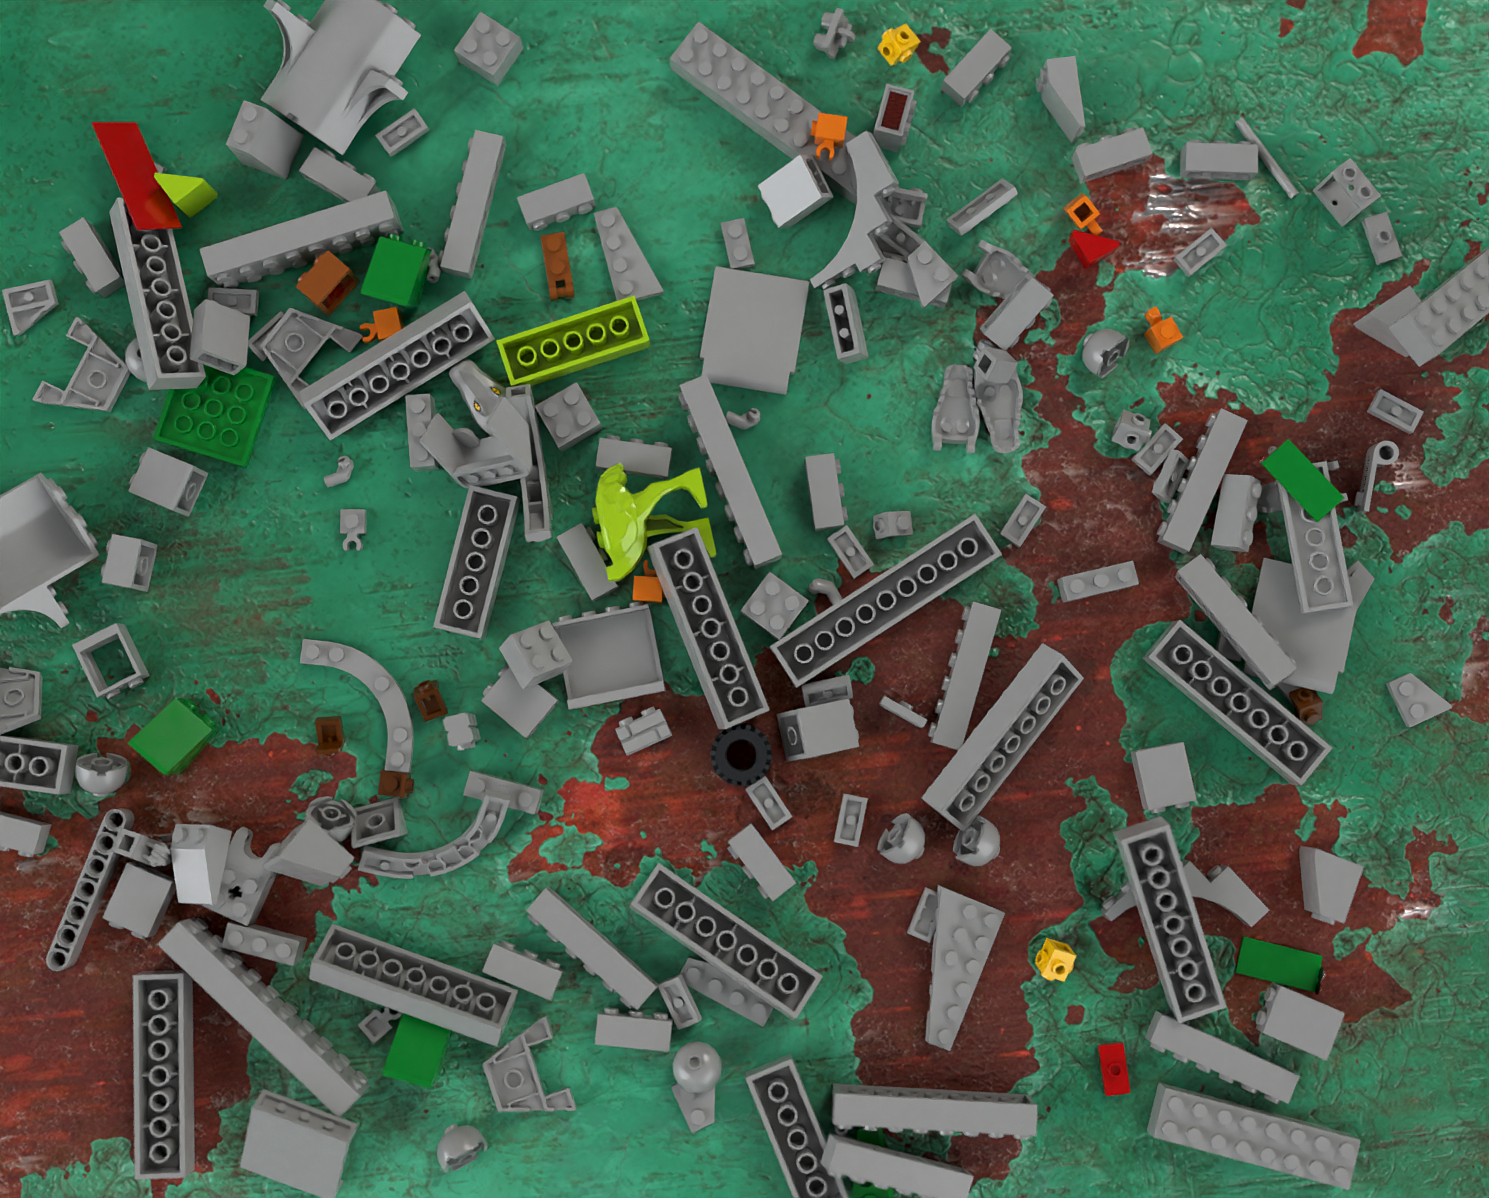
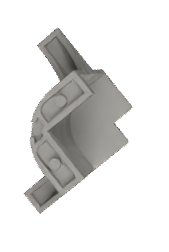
[261,0,421,155]
[0,473,99,628]

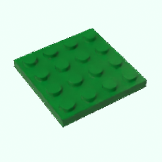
[153,364,276,468]

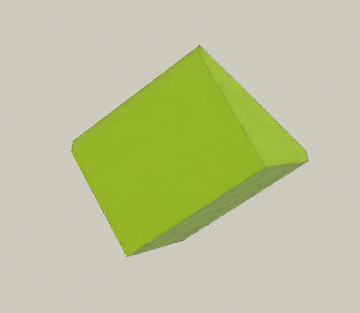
[154,173,218,218]

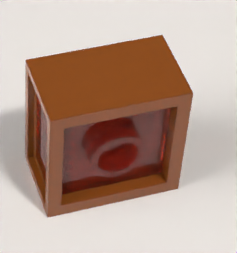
[295,251,361,317]

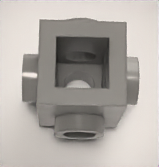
[1112,409,1152,451]

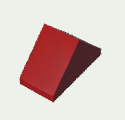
[1068,229,1120,269]

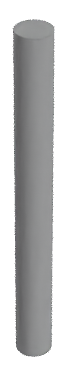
[1235,117,1299,199]

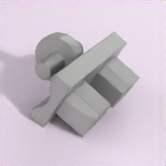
[813,8,856,59]

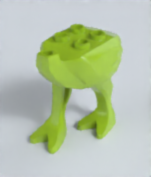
[592,462,716,582]

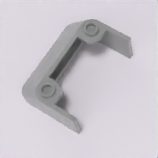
[419,396,532,489]

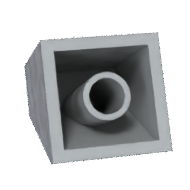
[226,100,304,180]
[1354,286,1421,357]
[128,447,209,517]
[777,699,859,762]
[262,819,354,886]
[1299,846,1364,925]
[1255,983,1345,1061]

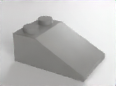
[1036,56,1085,143]
[170,824,232,905]

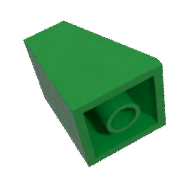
[360,233,432,306]
[128,698,219,776]
[382,1013,452,1088]

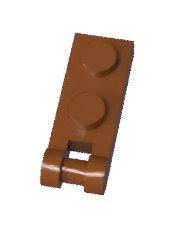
[541,232,575,301]

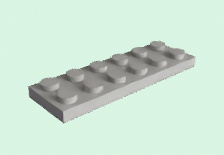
[1277,461,1354,614]

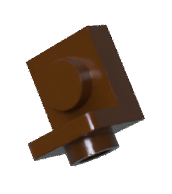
[414,680,448,722]
[378,770,414,798]

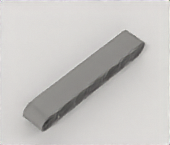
[46,808,135,971]

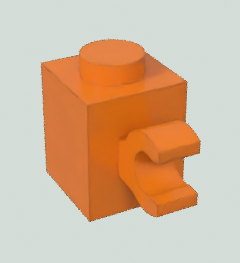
[811,113,847,161]
[1063,193,1103,236]
[1144,306,1183,355]
[360,307,404,343]
[633,560,666,604]

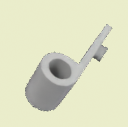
[1354,441,1399,513]

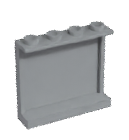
[552,601,666,710]
[240,1089,358,1198]

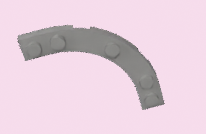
[300,639,414,773]
[358,789,510,879]

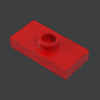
[1097,1041,1131,1096]

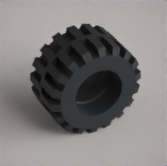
[710,724,772,786]

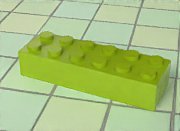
[497,295,651,387]

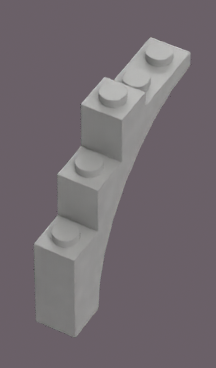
[810,131,899,290]
[506,384,553,542]
[1100,859,1269,927]

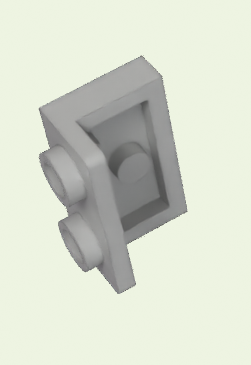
[879,185,928,228]

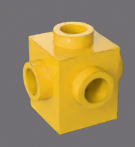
[877,24,921,66]
[1035,938,1076,981]

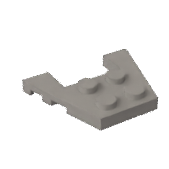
[260,308,363,409]
[32,317,131,412]
[0,667,43,735]
[483,1015,577,1112]

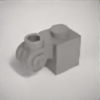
[973,339,1018,383]
[113,828,172,867]

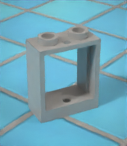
[1312,158,1381,227]
[72,623,150,700]

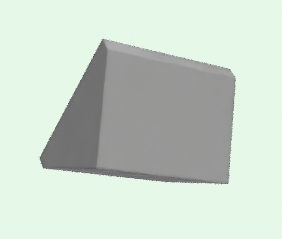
[351,797,408,848]

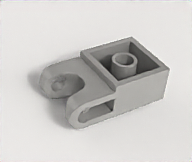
[202,827,281,926]

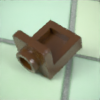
[1289,687,1323,725]
[315,716,345,756]

